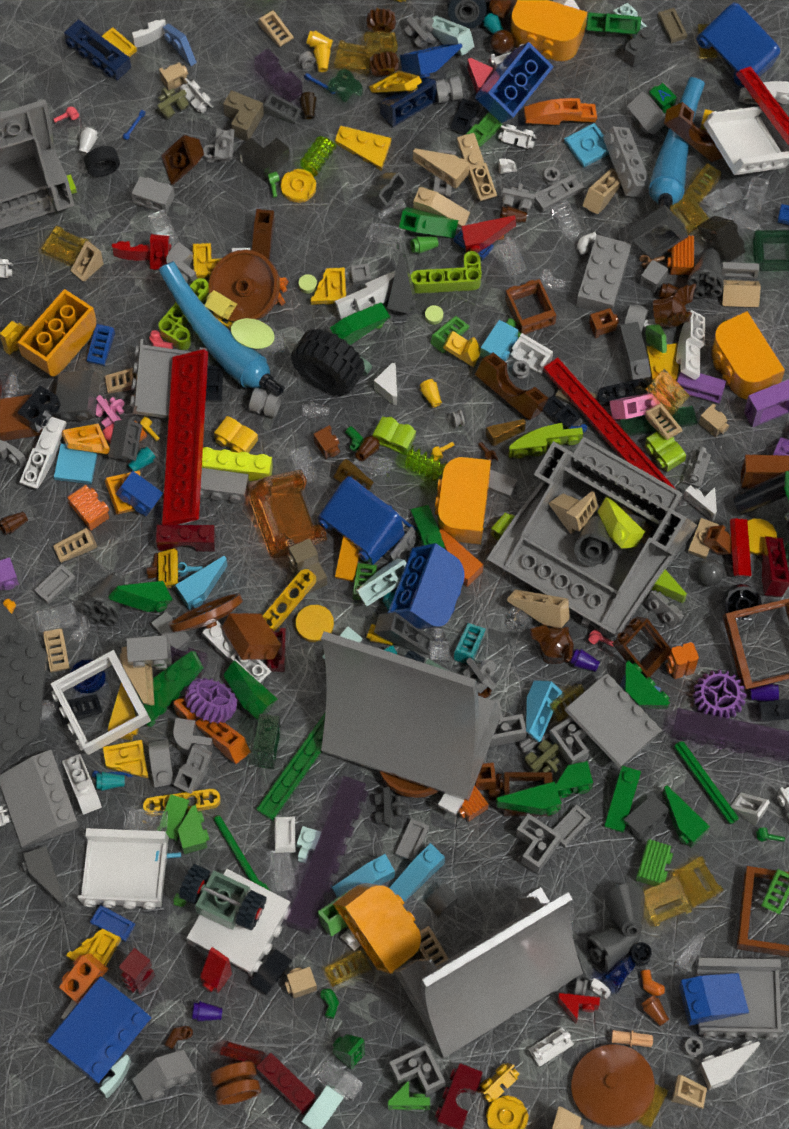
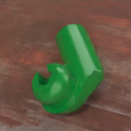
[345,426,363,452]
[320,988,339,1020]

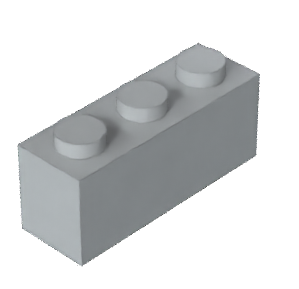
[200,468,249,503]

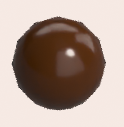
[490,30,514,54]

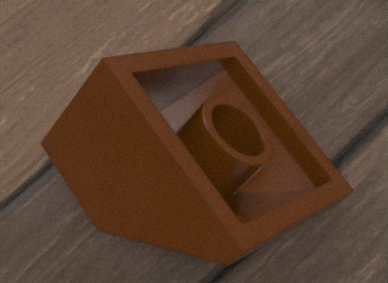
[161,135,204,185]

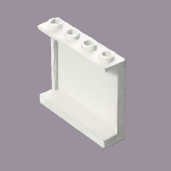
[703,107,789,175]
[78,828,169,910]
[187,869,292,977]

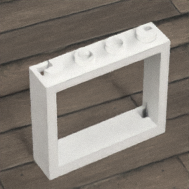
[51,650,151,755]

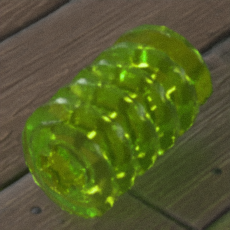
[300,136,336,177]
[405,445,447,481]

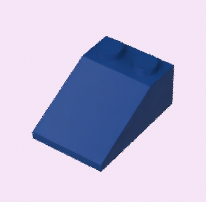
[399,43,463,78]
[679,973,749,1026]

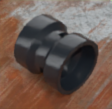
[630,942,652,967]

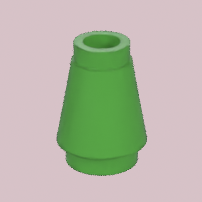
[410,236,438,254]

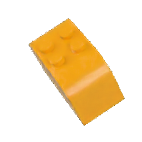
[511,0,588,61]
[18,289,96,376]
[711,311,785,399]
[435,457,491,545]
[333,883,421,974]

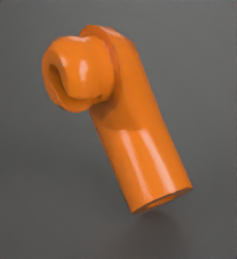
[640,970,665,996]

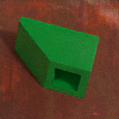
[556,761,593,798]

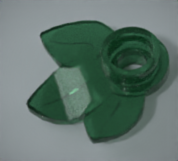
[328,69,363,102]

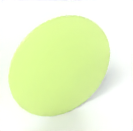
[231,318,274,349]

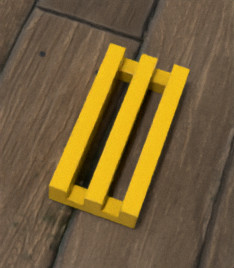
[158,549,178,588]

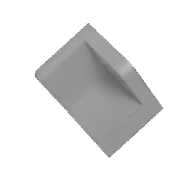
[640,260,668,293]

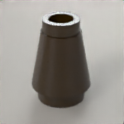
[299,92,317,120]

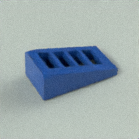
[87,324,115,366]

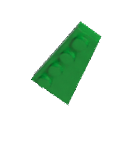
[136,651,204,727]

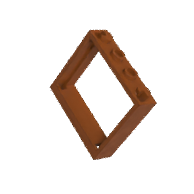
[722,598,789,691]
[736,866,789,957]

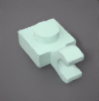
[297,826,322,864]

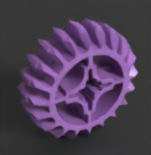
[693,669,746,721]
[184,677,237,724]

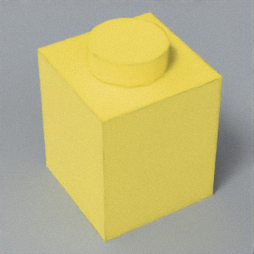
[205,290,237,320]

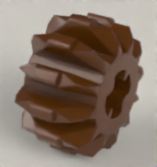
[366,8,396,34]
[369,51,399,77]

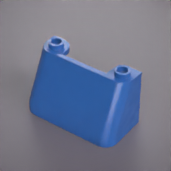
[696,2,781,88]
[318,476,405,565]

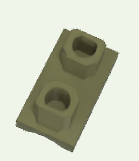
[156,87,189,120]
[524,740,560,774]

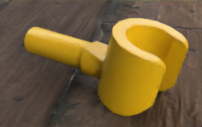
[140,417,160,441]
[431,442,454,461]

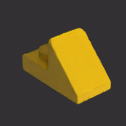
[443,331,481,367]

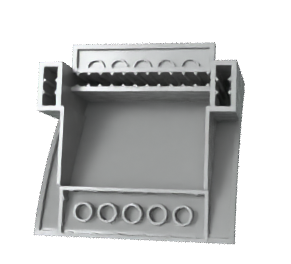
[0,99,75,229]
[487,437,698,636]
[321,631,502,801]
[394,887,583,1058]

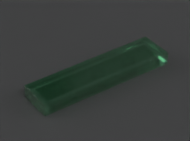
[620,406,697,437]

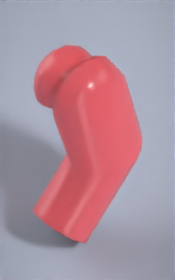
[149,330,173,349]

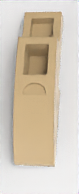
[456,133,497,202]

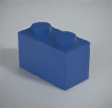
[116,471,163,516]

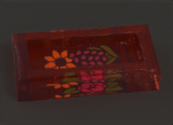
[220,1041,265,1065]

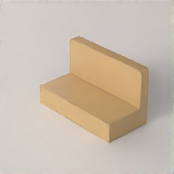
[722,280,761,307]

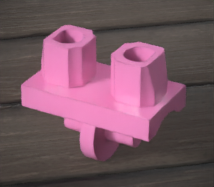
[96,395,125,428]

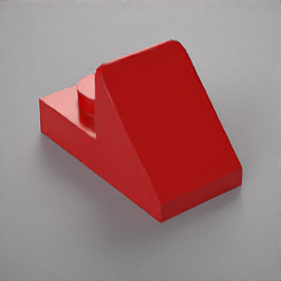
[150,234,171,270]
[558,993,600,1024]

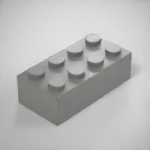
[576,235,632,312]

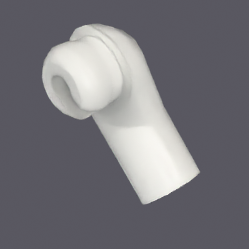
[576,232,597,254]

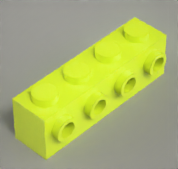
[202,447,273,484]

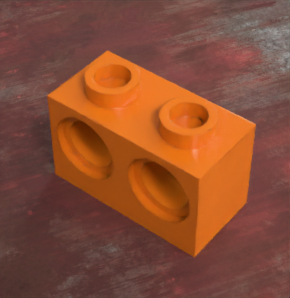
[59,953,108,1003]

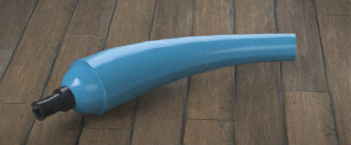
[649,77,705,209]
[158,261,285,396]

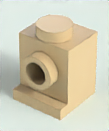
[159,62,188,91]
[699,404,729,437]

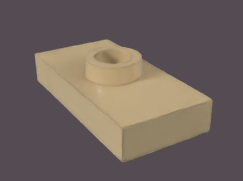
[688,518,719,559]

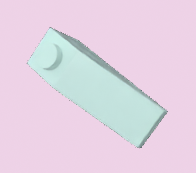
[431,16,475,56]
[356,558,407,607]

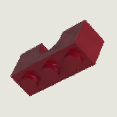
[156,525,216,552]
[119,948,155,995]
[256,1053,316,1116]
[435,1063,483,1129]

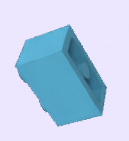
[480,320,519,362]

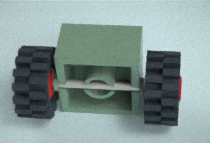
[179,864,267,931]

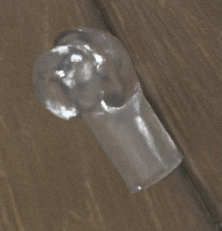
[541,269,565,289]
[72,615,91,642]

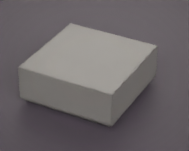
[350,263,371,285]

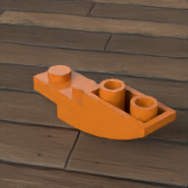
[523,98,597,125]

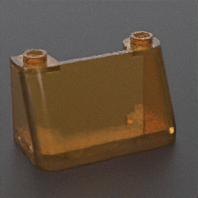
[249,469,327,558]

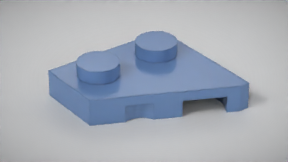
[163,23,197,66]

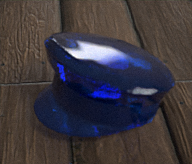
[70,660,106,693]
[601,956,636,994]

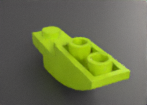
[508,423,583,459]

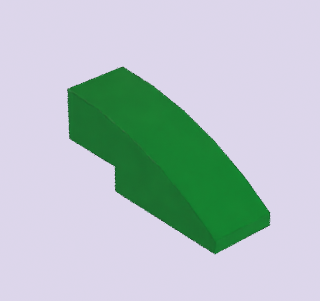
[585,12,641,35]

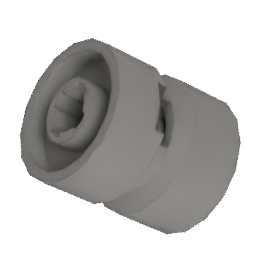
[435,76,463,104]
[249,388,282,418]

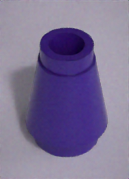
[570,649,600,672]
[751,683,779,702]
[192,1001,223,1022]

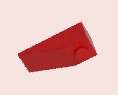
[461,215,516,253]
[200,947,232,994]

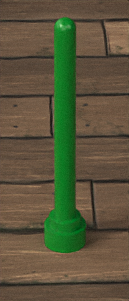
[214,815,270,891]

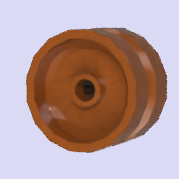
[210,1062,261,1105]

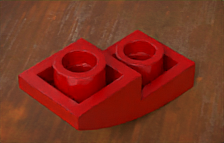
[112,241,150,261]

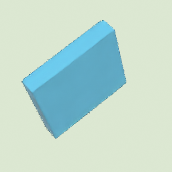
[564,123,609,168]
[54,443,98,484]

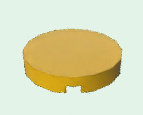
[281,169,317,203]
[748,519,777,555]
[296,605,334,642]
[486,1096,528,1129]

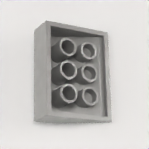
[565,673,662,768]
[0,750,79,848]

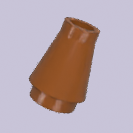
[641,995,669,1026]

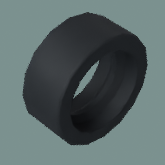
[84,146,120,177]

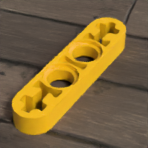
[263,569,316,632]
[143,789,221,817]

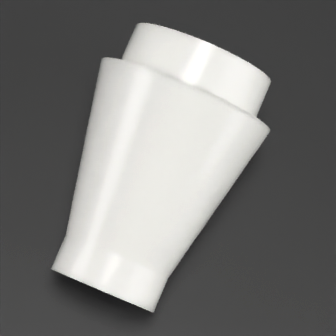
[78,127,98,155]

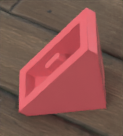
[467,58,493,94]

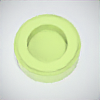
[299,274,317,294]
[425,305,443,325]

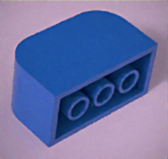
[475,42,554,123]
[388,543,465,629]

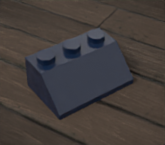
[380,78,436,128]

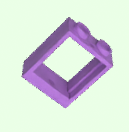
[744,379,789,428]

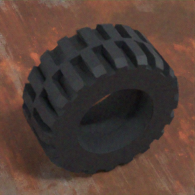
[291,329,365,396]

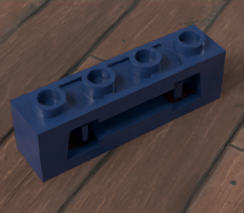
[64,19,131,81]

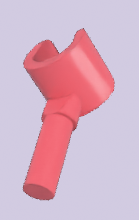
[54,106,79,123]
[588,630,614,647]

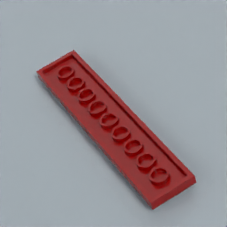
[162,349,208,525]

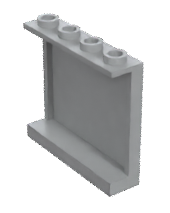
[130,339,207,419]
[696,958,783,1040]

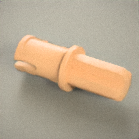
[611,1030,653,1047]

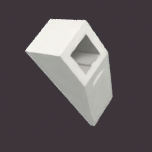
[62,754,102,815]
[699,1041,760,1090]

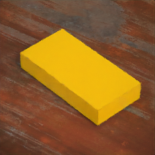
[102,27,137,57]

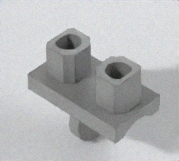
[404,16,436,48]
[214,129,235,162]
[501,183,535,214]
[463,658,496,693]

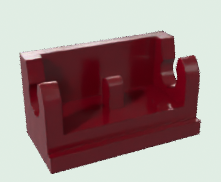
[266,628,286,672]

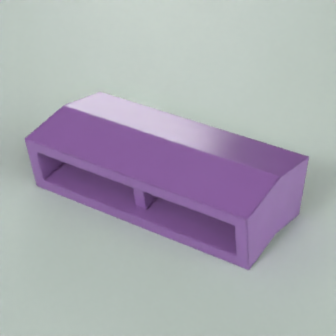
[675,371,726,404]

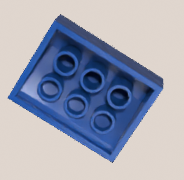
[47,976,151,1083]

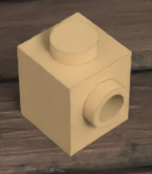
[284,967,317,998]

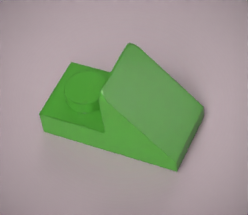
[388,1081,430,1110]

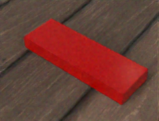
[730,518,752,577]

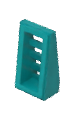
[454,623,486,665]

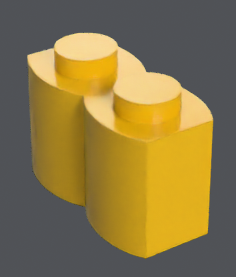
[214,416,258,453]

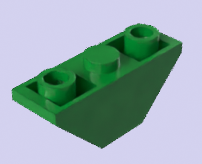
[625,661,670,709]

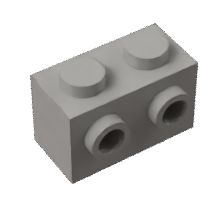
[627,92,665,135]
[132,176,175,214]

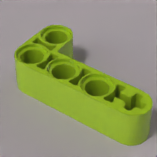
[411,251,482,293]
[159,278,209,350]

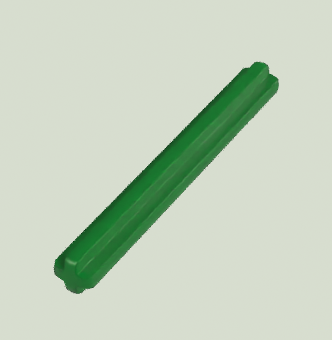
[674,741,739,824]

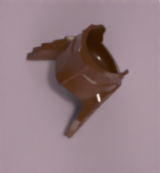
[653,283,696,328]
[530,625,574,664]

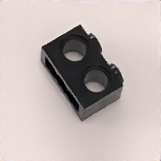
[17,385,61,432]

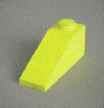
[597,496,645,548]

